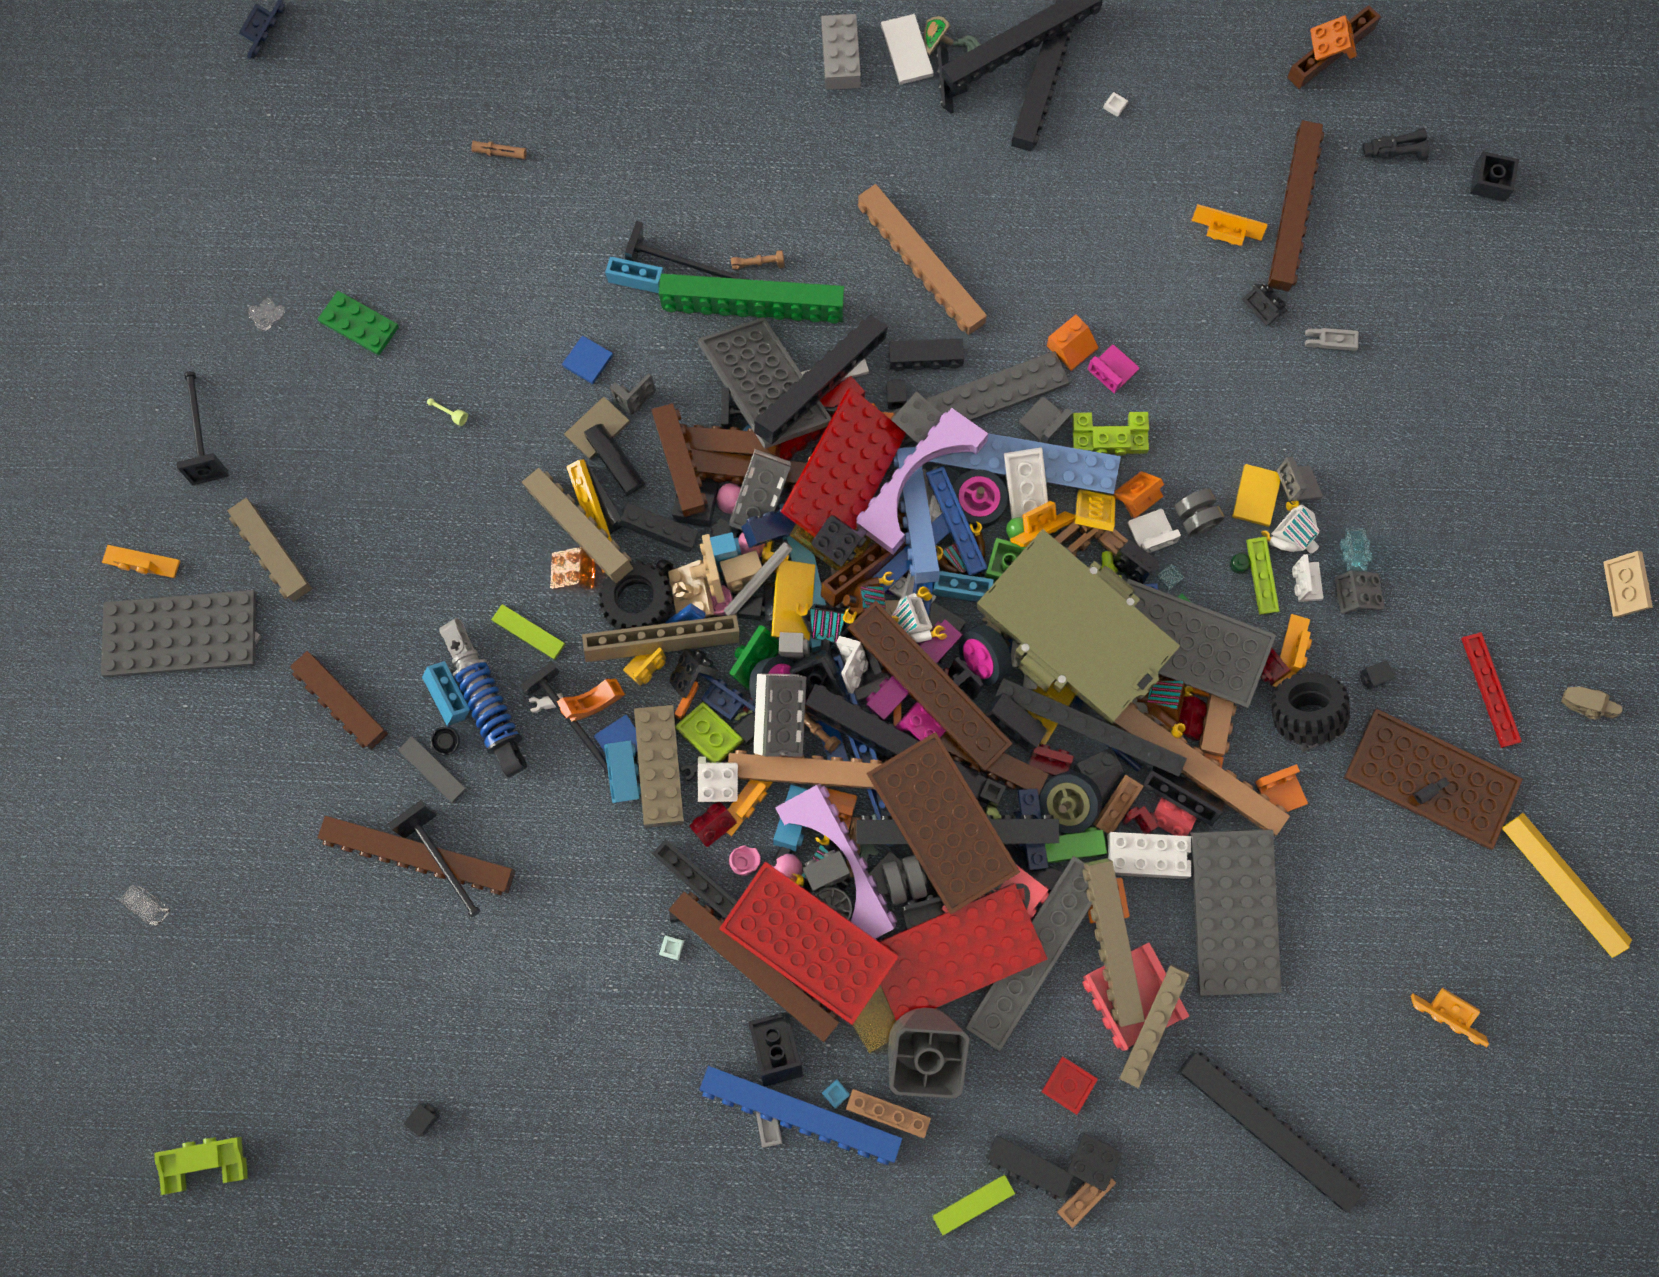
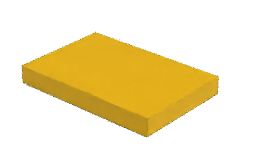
[1232,464,1281,527]

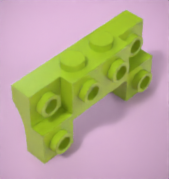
[1072,412,1149,456]
[154,1137,248,1195]

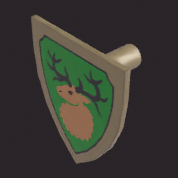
[924,16,953,55]

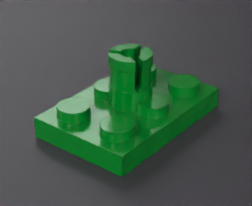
[729,625,779,692]

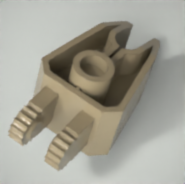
[1561,687,1622,720]

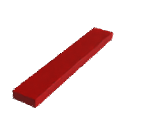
[1461,632,1522,748]

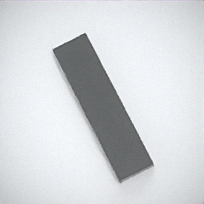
[398,736,467,803]

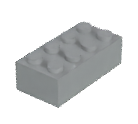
[821,14,861,90]

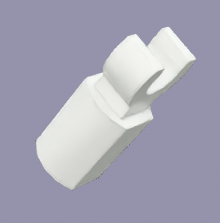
[529,693,563,713]

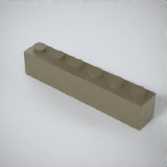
[227,498,312,602]
[1119,964,1190,1088]

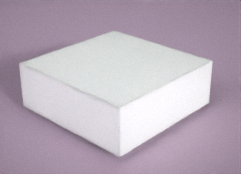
[1103,92,1128,117]

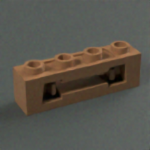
[1054,521,1105,557]
[846,1089,931,1138]

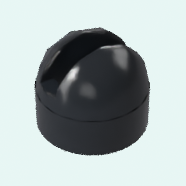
[656,559,673,576]

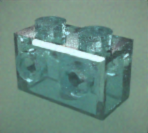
[1340,528,1372,571]

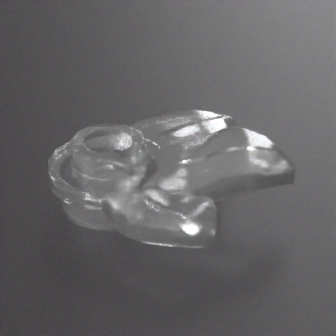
[248,297,285,331]

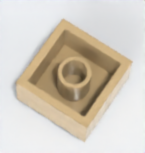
[720,550,765,594]

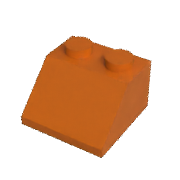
[1046,315,1099,371]

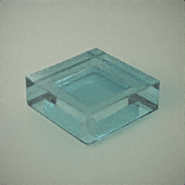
[1156,564,1184,591]

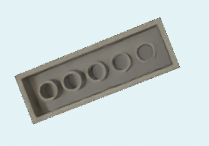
[634,705,684,828]

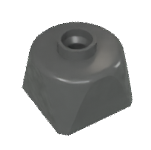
[888,1008,970,1098]

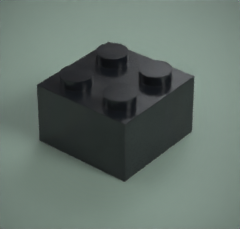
[1470,151,1519,202]

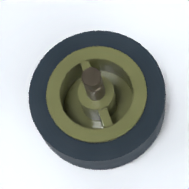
[1040,771,1102,833]

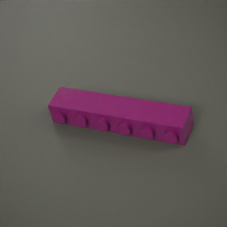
[865,619,962,721]

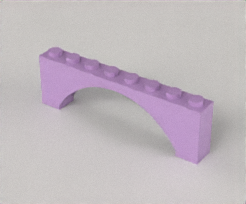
[856,408,988,555]
[775,784,897,939]

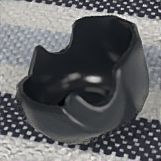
[430,726,460,755]

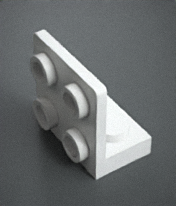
[1128,509,1181,553]
[1292,554,1323,602]
[836,636,868,694]
[698,757,738,802]

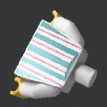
[1258,501,1319,553]
[892,586,947,643]

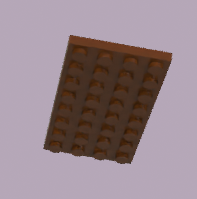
[1344,709,1523,850]
[866,732,1020,915]

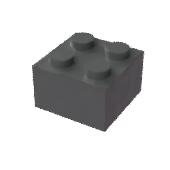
[803,850,850,894]

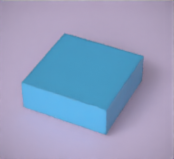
[822,1079,850,1109]

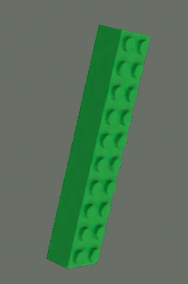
[658,274,844,323]

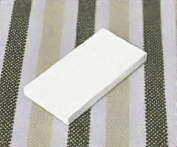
[881,14,933,85]
[1004,448,1048,519]

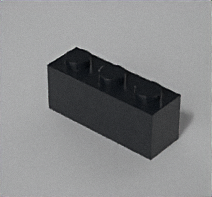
[984,693,1048,752]

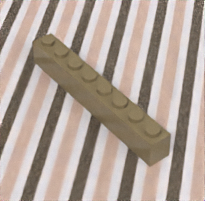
[522,468,633,583]
[582,615,739,662]
[1083,858,1145,1027]

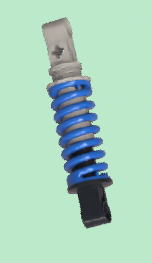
[439,618,527,778]

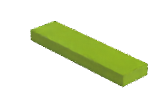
[1246,537,1280,615]
[491,604,565,660]
[932,1174,1015,1235]

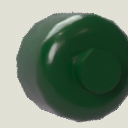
[1230,553,1250,574]

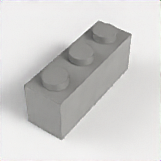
[779,632,810,662]

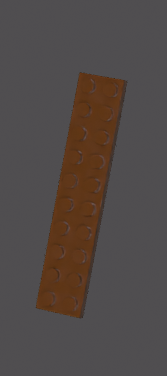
[847,601,1012,771]

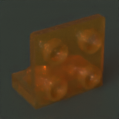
[550,547,595,590]

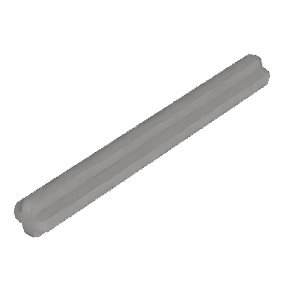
[724,542,793,616]

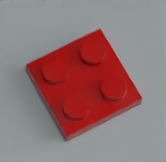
[1041,1056,1098,1115]

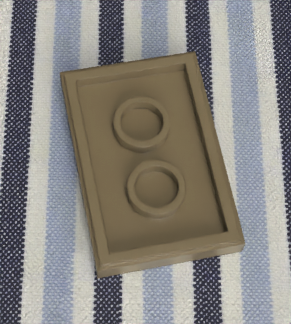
[564,397,630,460]

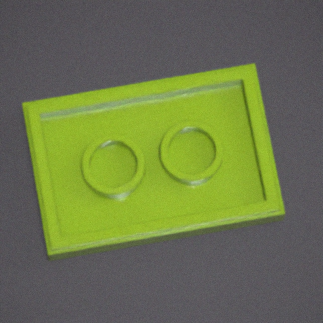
[675,701,744,763]

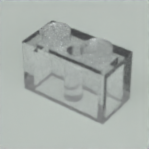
[119,885,171,926]

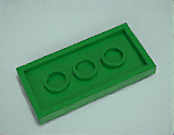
[317,291,399,356]

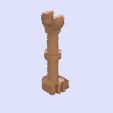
[731,250,785,270]
[804,713,841,754]

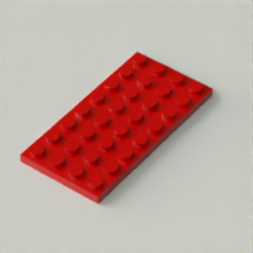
[781,388,906,537]
[719,861,899,1025]
[879,883,1047,1021]

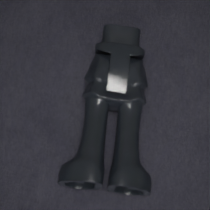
[1362,128,1429,161]

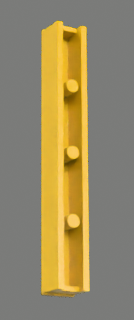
[1502,813,1632,958]

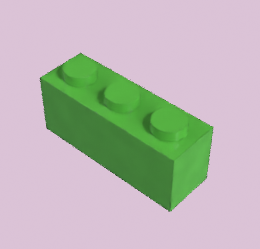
[1045,827,1107,864]

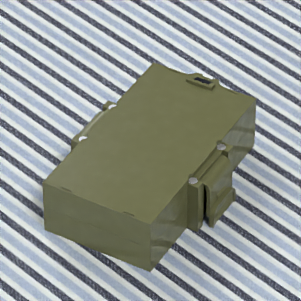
[977,529,1180,724]

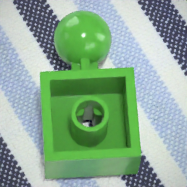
[985,517,1026,582]

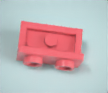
[1153,797,1196,836]

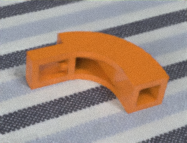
[557,679,625,721]

